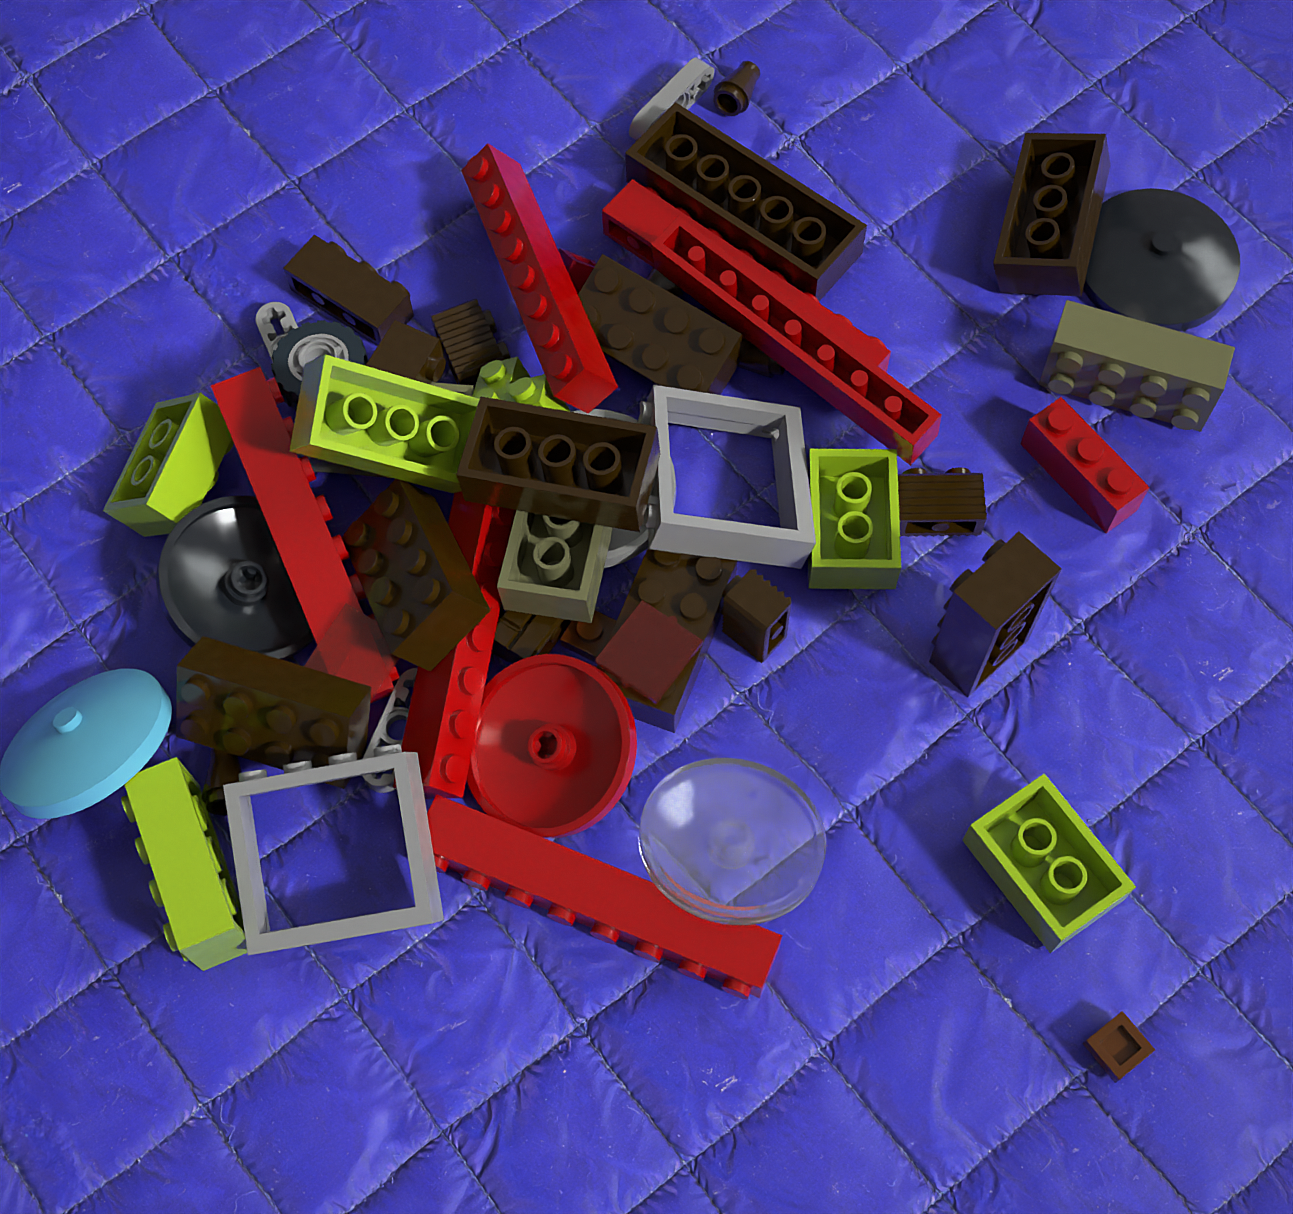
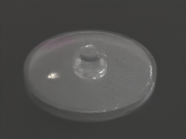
[638,758,826,925]

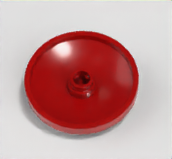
[466,654,637,839]

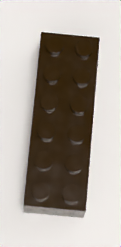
[625,102,867,301]

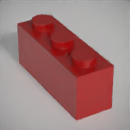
[1020,397,1150,534]

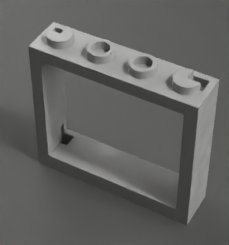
[637,385,816,569]
[223,744,444,956]

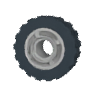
[271,320,368,411]

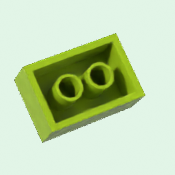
[103,392,234,537]
[807,449,901,589]
[962,773,1136,954]

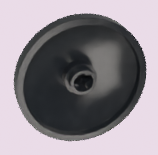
[1083,188,1240,331]
[156,496,315,660]

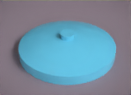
[0,669,172,819]

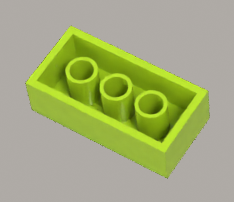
[290,354,480,493]
[121,757,248,971]

